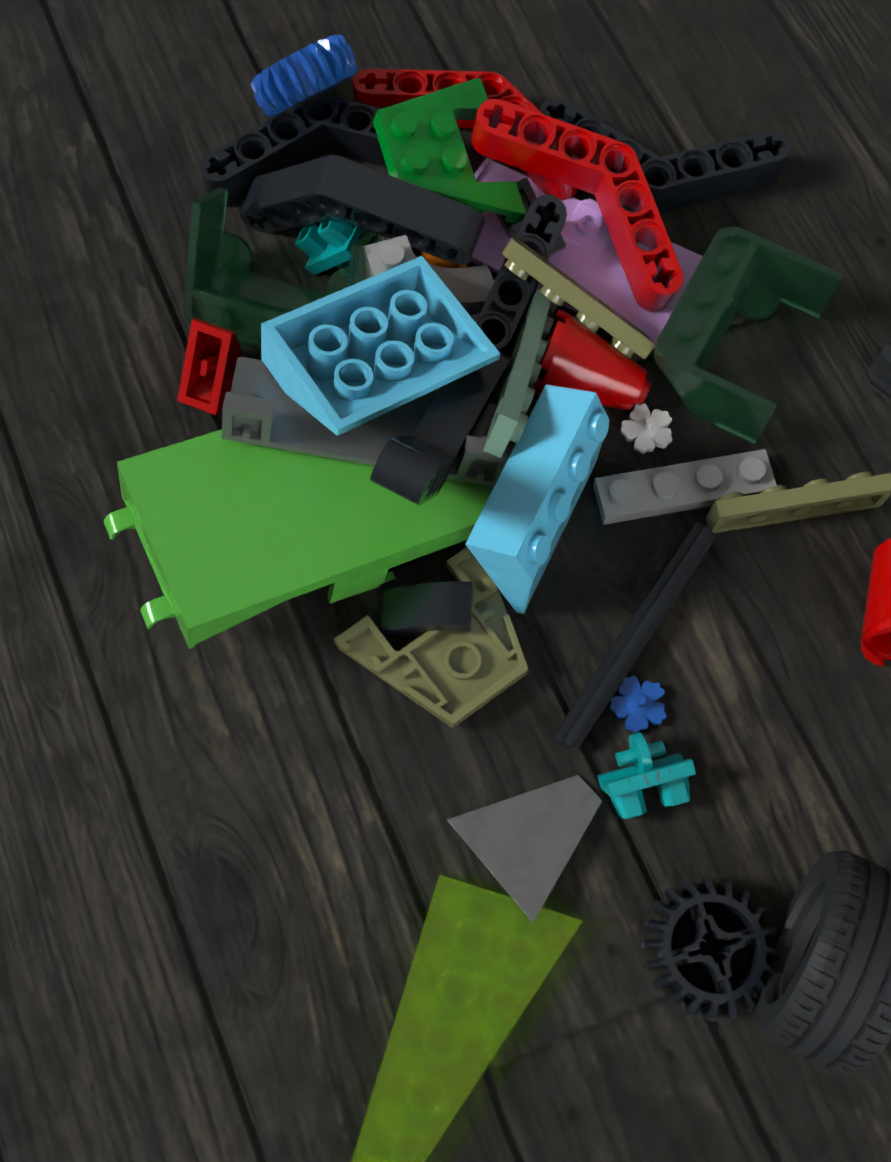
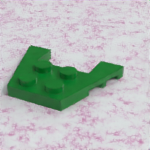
[373,78,526,224]

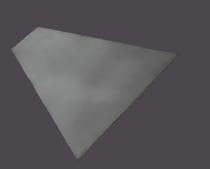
[447,775,602,923]

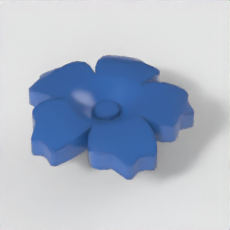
[609,676,667,733]

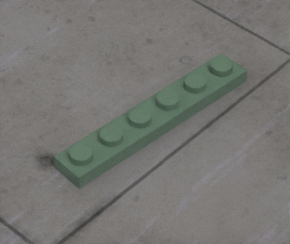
[483,281,557,458]

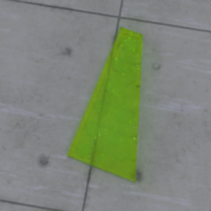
[352,874,583,1162]

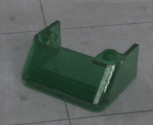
[183,188,380,350]
[654,227,843,444]

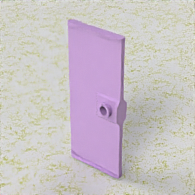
[469,158,721,356]

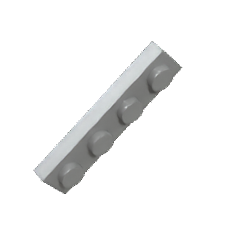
[593,449,777,525]

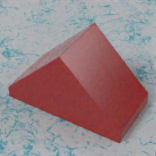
[177,318,243,415]

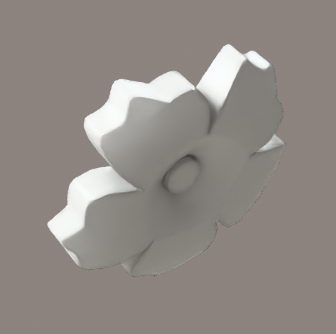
[620,404,673,454]

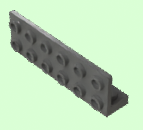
[222,357,514,487]

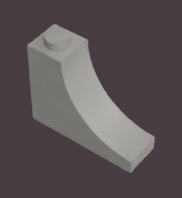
[364,235,501,315]

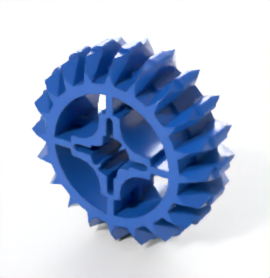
[250,34,358,117]

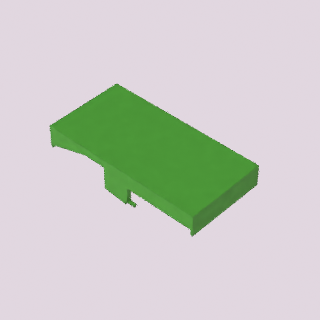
[104,388,494,649]

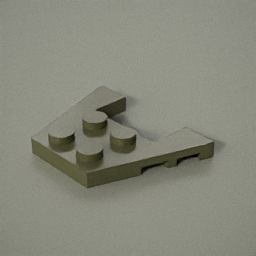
[334,547,529,728]

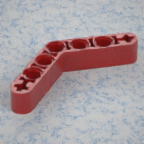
[353,69,579,200]
[471,99,683,312]

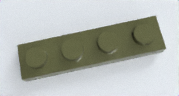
[502,235,655,359]
[706,472,891,533]

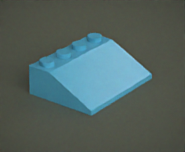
[261,256,500,436]
[465,385,610,614]

